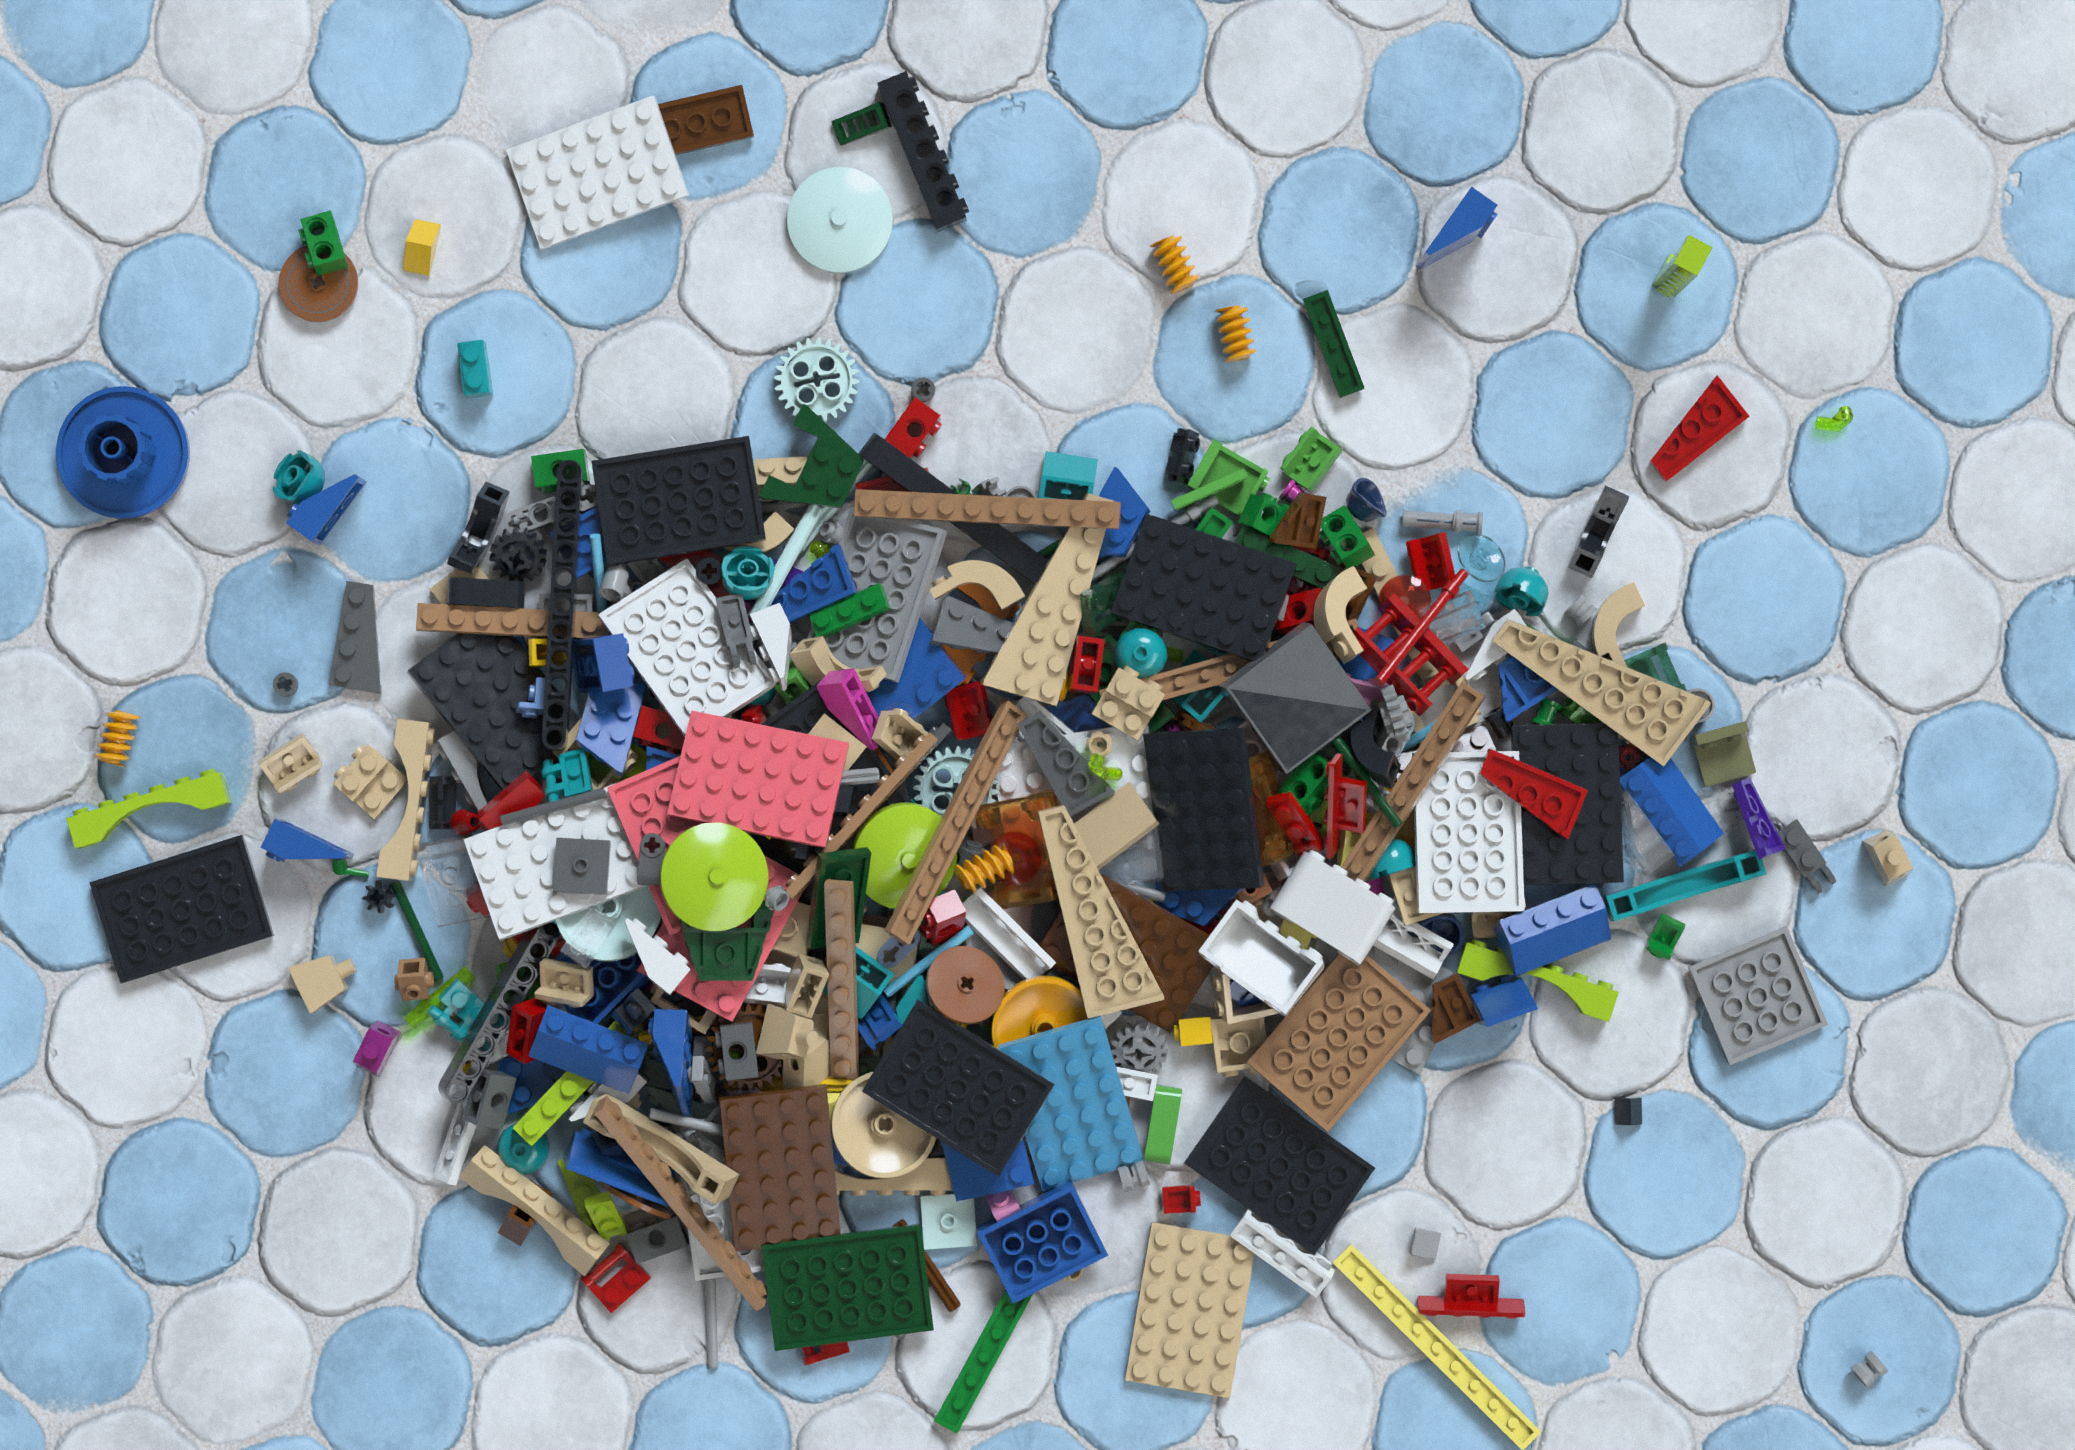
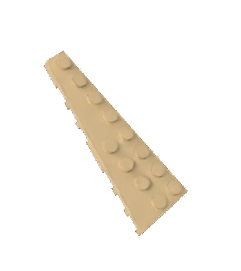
[981,493,1114,706]
[1492,619,1711,766]
[1038,805,1164,1019]

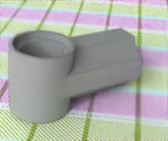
[599,566,632,605]

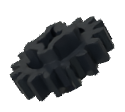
[489,527,548,582]

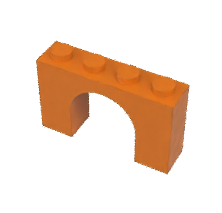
[942,584,1021,686]

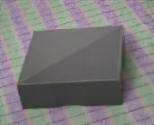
[1219,622,1371,774]

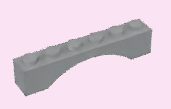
[438,731,489,811]

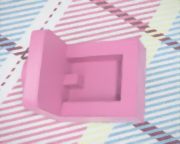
[984,1190,1021,1222]

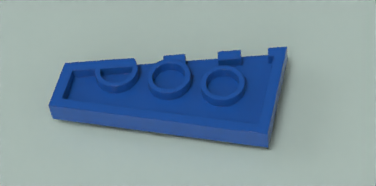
[770,544,858,624]

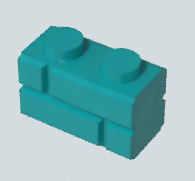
[457,340,493,399]

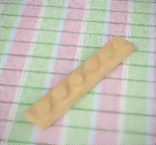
[1353,528,1439,681]

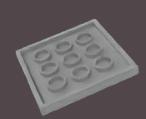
[1688,926,1828,1065]

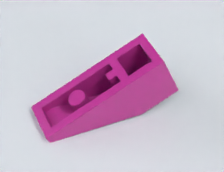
[816,668,879,750]

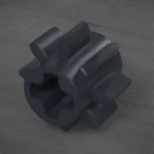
[362,880,397,913]

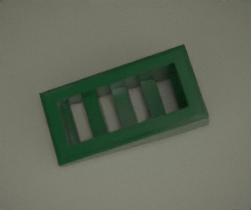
[831,102,892,146]

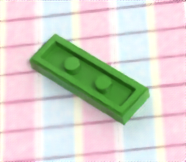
[1170,468,1248,512]

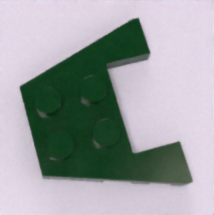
[759,404,864,509]
[678,900,774,981]

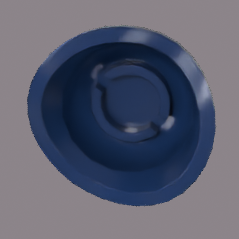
[1346,478,1387,522]
[1417,913,1464,956]

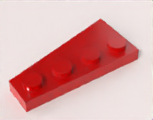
[1478,749,1588,840]

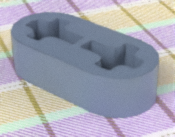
[877,929,920,968]

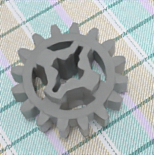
[1378,685,1413,744]
[1111,1021,1168,1074]

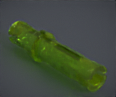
[403,965,475,1029]

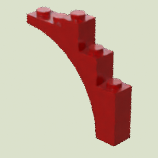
[466,770,545,943]

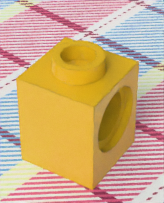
[1173,1016,1213,1046]

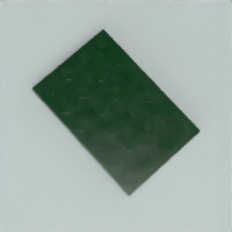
[762,1223,934,1351]

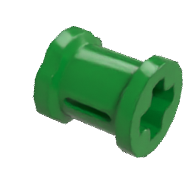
[1531,698,1563,725]

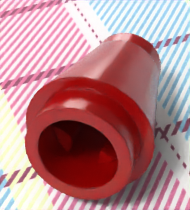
[451,809,480,836]

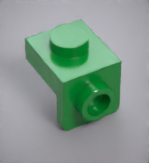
[1646,913,1685,960]

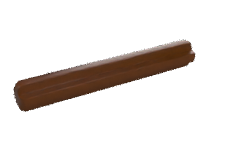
[892,1219,961,1312]

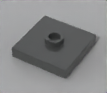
[553,838,611,895]

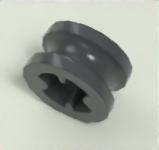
[911,377,935,402]
[273,672,299,697]

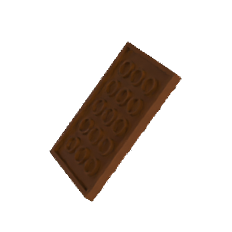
[1039,872,1214,1033]
[719,1084,841,1251]

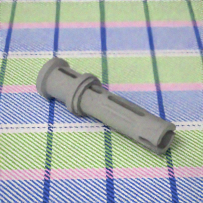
[1402,510,1483,535]

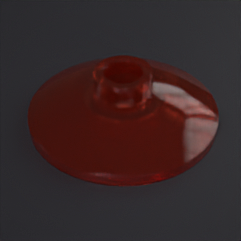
[1378,575,1431,625]
[989,831,1041,885]

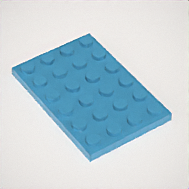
[998,1016,1144,1191]

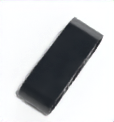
[447,577,526,609]

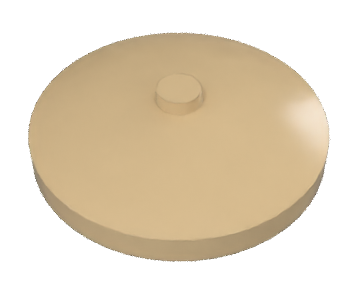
[831,1072,936,1178]

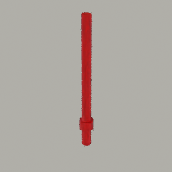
[1374,568,1469,686]

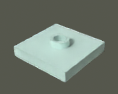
[920,1193,977,1250]

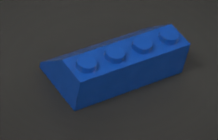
[1620,756,1724,866]
[1493,884,1612,977]
[528,1006,649,1094]

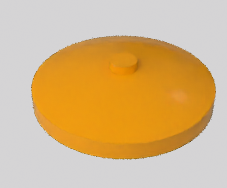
[991,976,1088,1048]

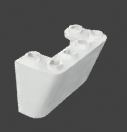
[1269,850,1396,967]
[1198,899,1324,1016]

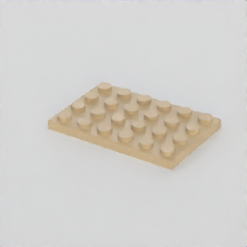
[1125,1222,1254,1398]

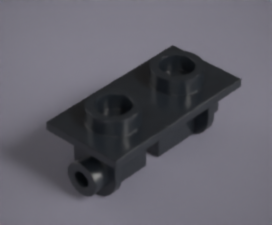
[1165,428,1200,485]
[429,776,456,829]

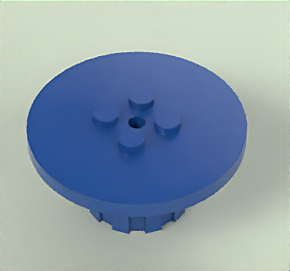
[56,386,190,519]

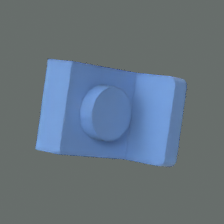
[516,677,545,718]

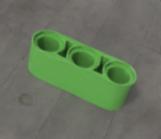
[1144,1084,1182,1165]

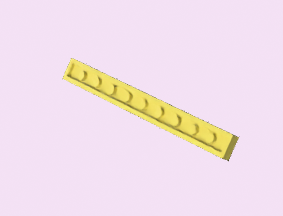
[1332,1243,1541,1450]

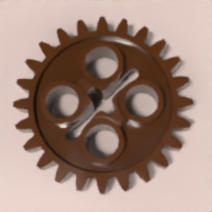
[704,1003,783,1091]

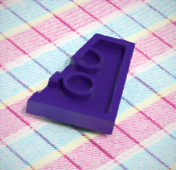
[1732,778,1786,860]

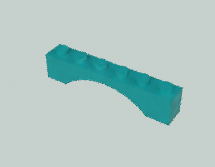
[1603,849,1767,922]

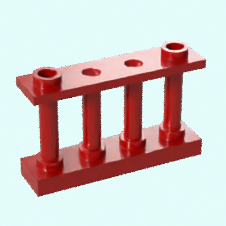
[1353,593,1469,717]

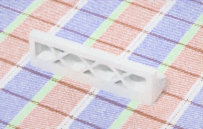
[962,887,1056,980]
[1373,911,1454,979]
[1230,1208,1336,1298]

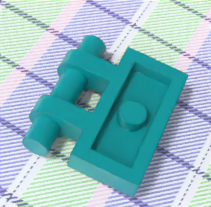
[541,748,593,802]
[427,978,497,1043]

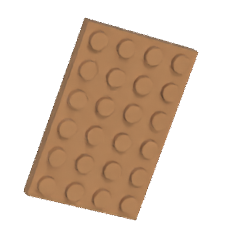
[1246,953,1431,1132]

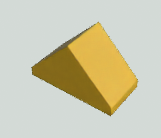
[403,219,441,276]
[528,639,567,667]

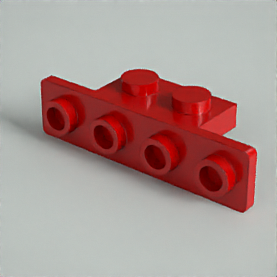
[1323,753,1367,859]
[1417,1274,1526,1319]

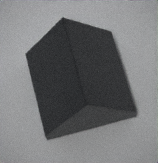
[1615,1098,1642,1125]

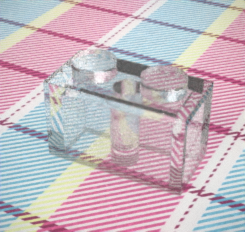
[1421,590,1486,645]
[561,905,616,969]

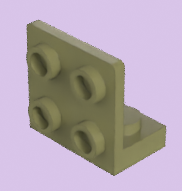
[1691,721,1756,786]

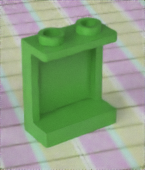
[1187,439,1270,517]

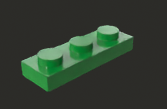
[809,583,890,638]

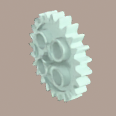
[774,337,860,423]
[913,746,999,829]

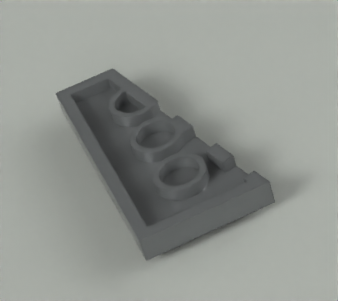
[1017,711,1116,817]

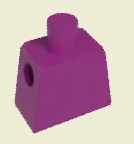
[353,1021,402,1077]

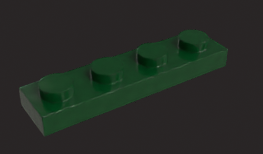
[1302,290,1365,399]
[1235,525,1340,589]

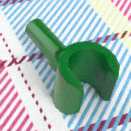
[950,478,971,495]
[332,860,369,878]

